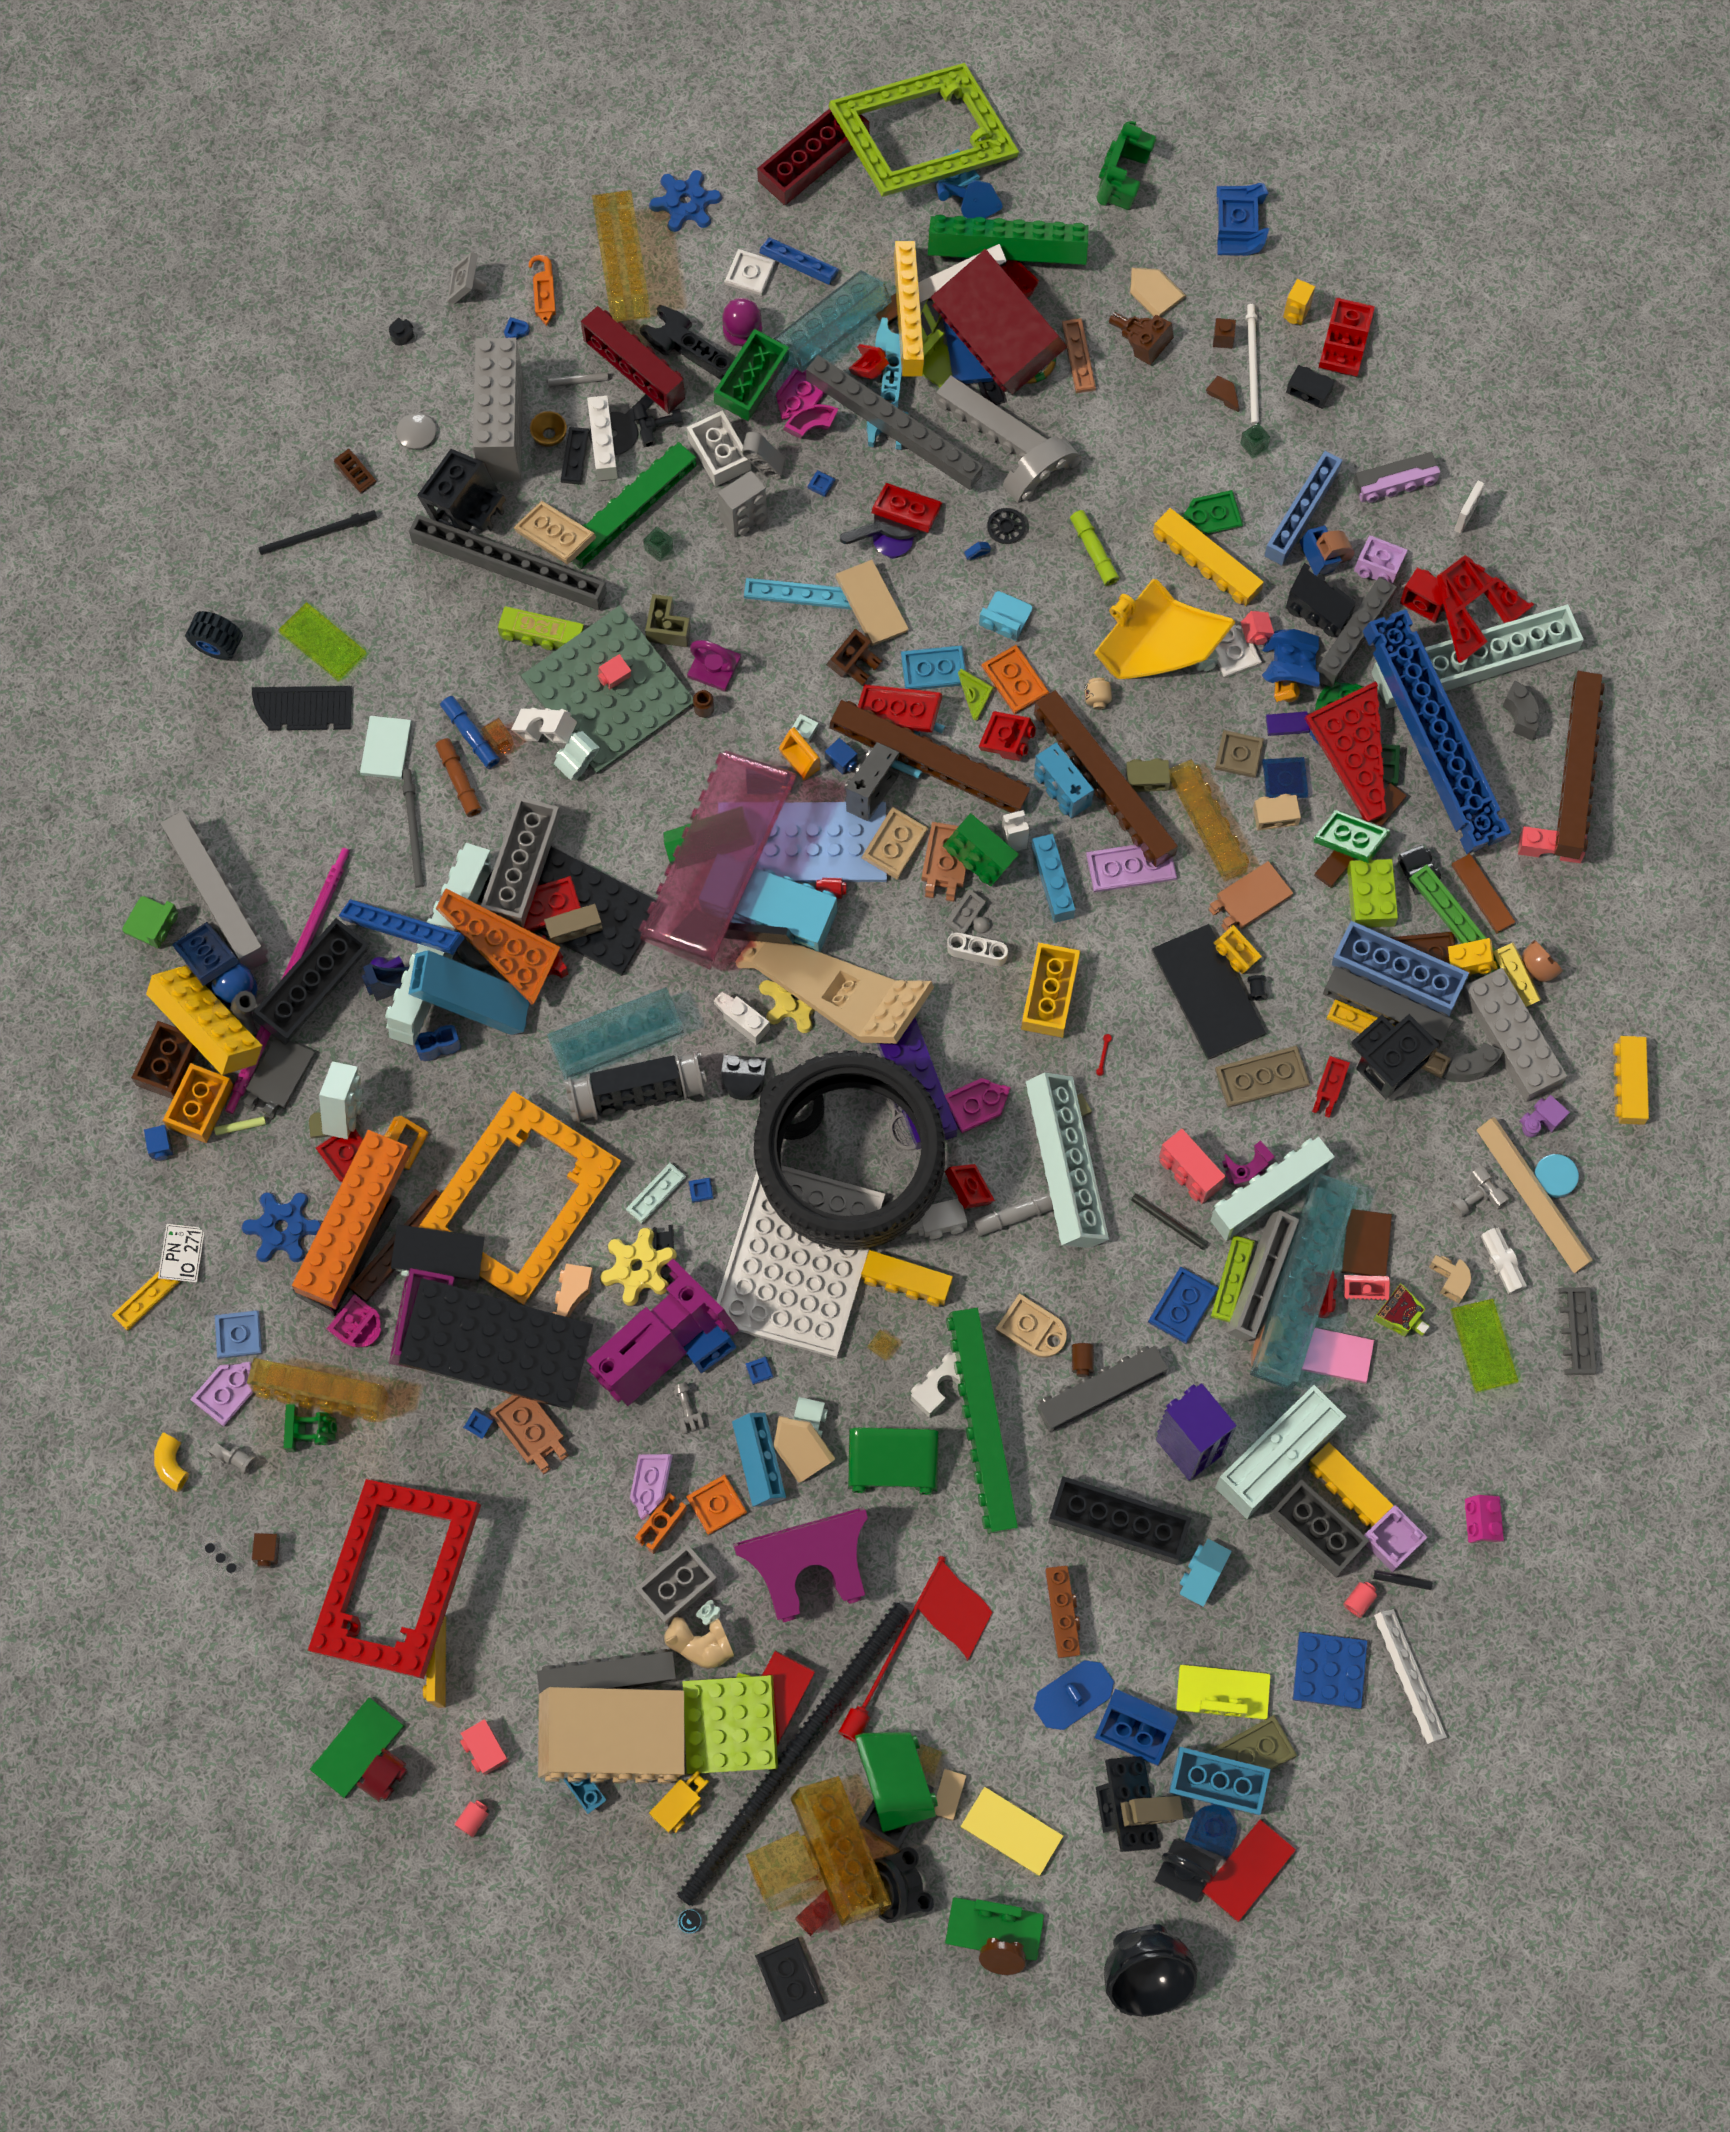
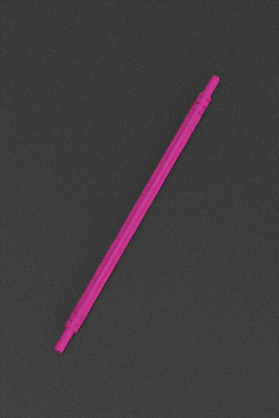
[225,848,350,1114]

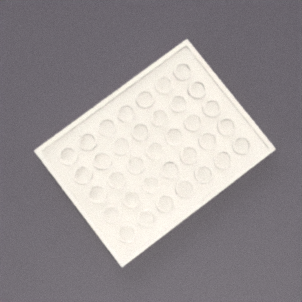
[716,1165,885,1359]

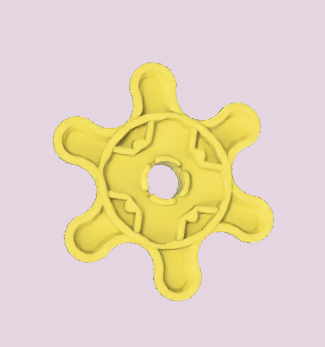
[759,980,815,1033]
[600,1227,677,1306]

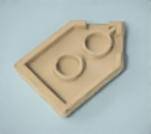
[1130,268,1186,317]
[774,1416,835,1482]

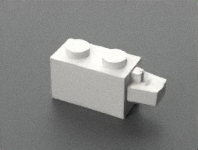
[714,992,770,1045]
[907,1198,967,1239]

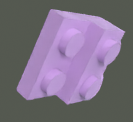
[1354,535,1407,584]

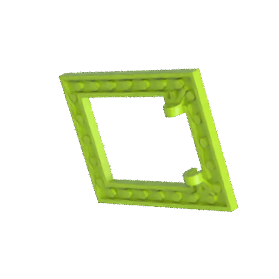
[828,63,1019,197]

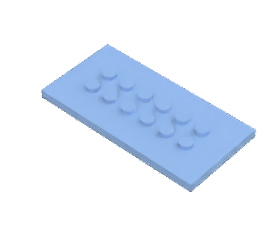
[719,802,887,883]

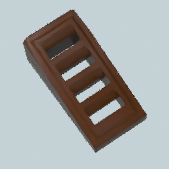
[334,449,376,494]

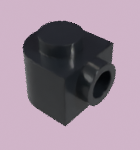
[389,317,415,346]

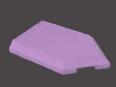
[190,1362,253,1427]
[630,1454,673,1520]

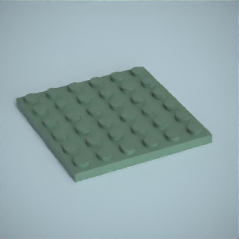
[521,605,693,774]

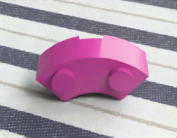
[782,404,838,439]

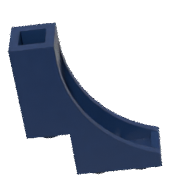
[362,964,410,1002]

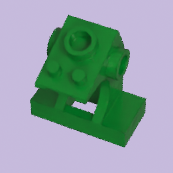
[283,1404,337,1452]

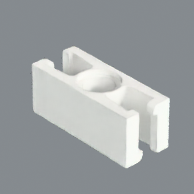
[1001,810,1029,851]

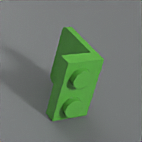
[122,896,179,949]

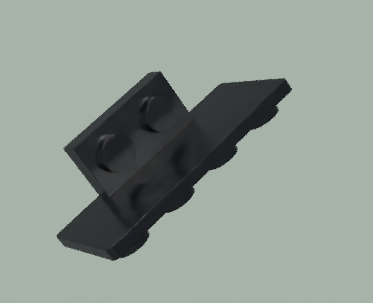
[1095,1756,1160,1852]

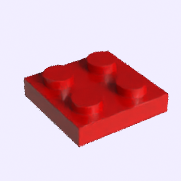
[944,1164,995,1209]

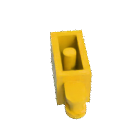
[649,1771,709,1834]

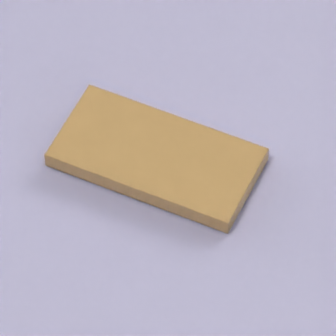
[513,501,596,565]
[835,560,909,646]

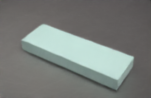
[626,1163,686,1224]

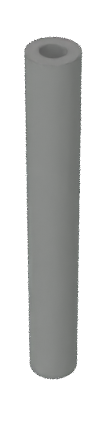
[548,372,608,387]

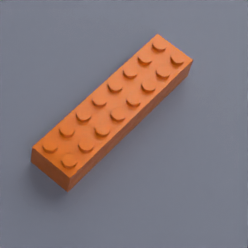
[292,1130,411,1309]

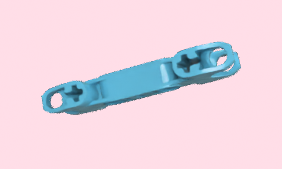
[866,317,908,450]

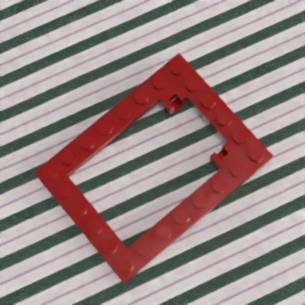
[307,1479,481,1679]

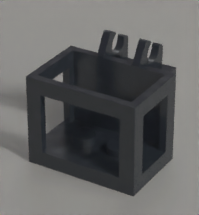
[417,449,506,532]
[1350,1014,1439,1100]

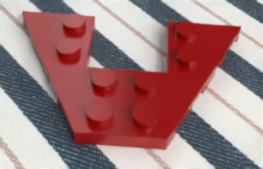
[1437,555,1534,663]

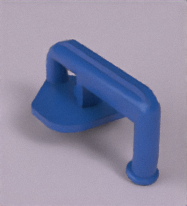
[936,180,1003,219]

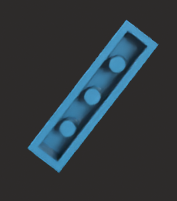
[1032,834,1075,923]
[732,1413,786,1507]

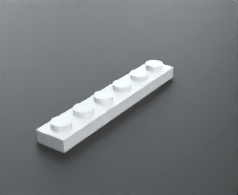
[1374,1609,1447,1744]

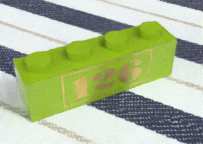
[498,606,585,650]

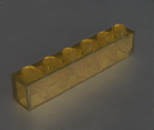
[1169,759,1249,881]

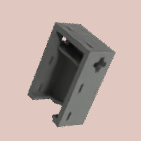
[844,742,899,821]

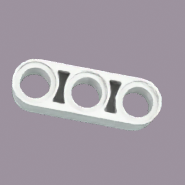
[947,933,1008,966]

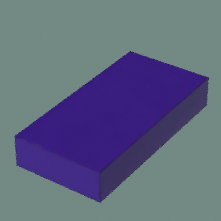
[1265,711,1310,736]

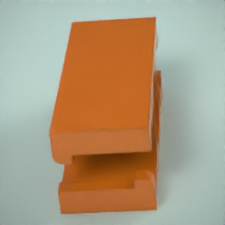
[635,1493,688,1554]

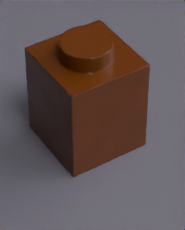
[1213,318,1236,349]
[252,1533,280,1568]

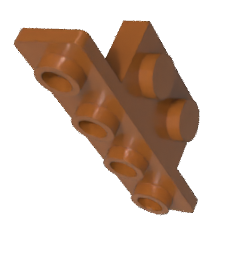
[1045,1565,1080,1658]

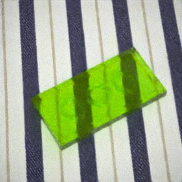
[278,602,367,681]
[1450,1298,1519,1393]

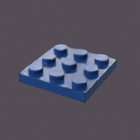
[1292,1632,1367,1709]

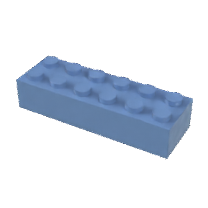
[1332,921,1469,1017]

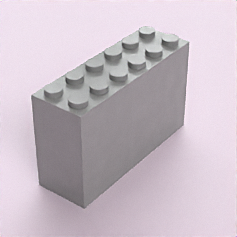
[473,338,523,482]

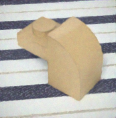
[1429,1255,1471,1304]

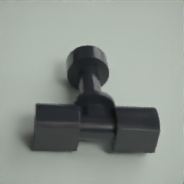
[633,404,683,447]

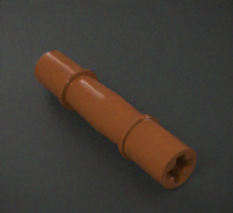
[435,738,482,817]

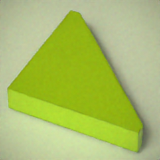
[958,669,994,721]

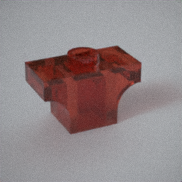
[795,1886,845,1937]

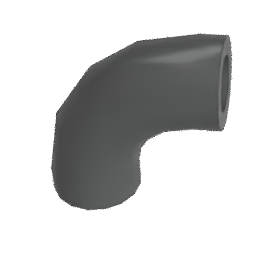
[230,991,258,1034]

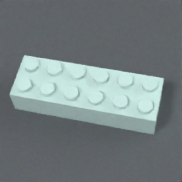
[1210,1137,1335,1241]

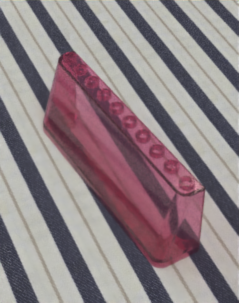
[638,750,797,970]

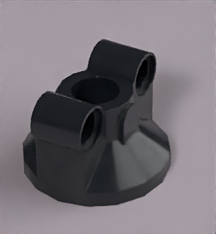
[865,1847,934,1923]

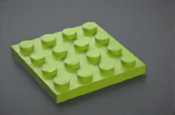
[682,1675,778,1774]

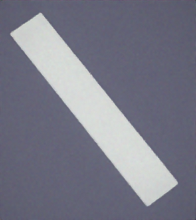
[918,244,1006,302]

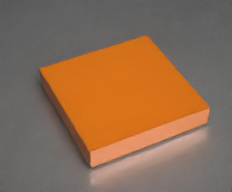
[686,1474,747,1536]

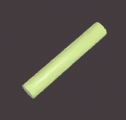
[214,1116,266,1135]

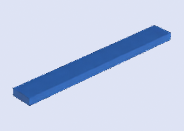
[339,899,465,955]

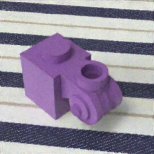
[1519,1095,1570,1138]

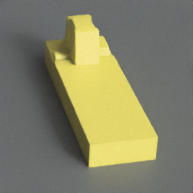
[1493,942,1541,1007]

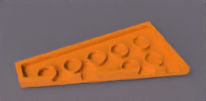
[436,888,560,1005]

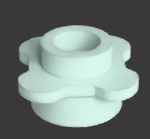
[696,1600,720,1625]

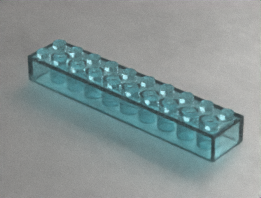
[1250,1172,1358,1390]

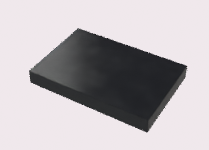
[755,1937,825,2022]

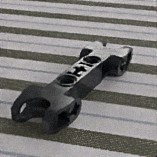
[640,305,734,380]

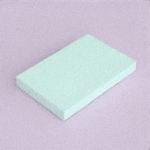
[360,716,412,779]

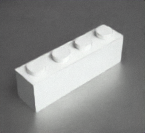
[587,395,618,481]

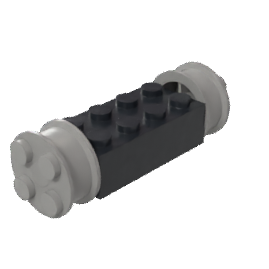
[564,1050,709,1124]

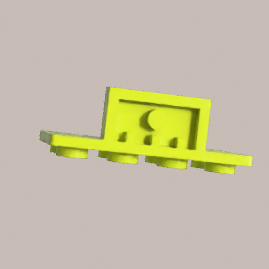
[1176,1665,1270,1720]

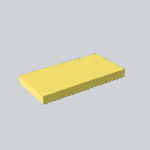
[961,1787,1063,1876]

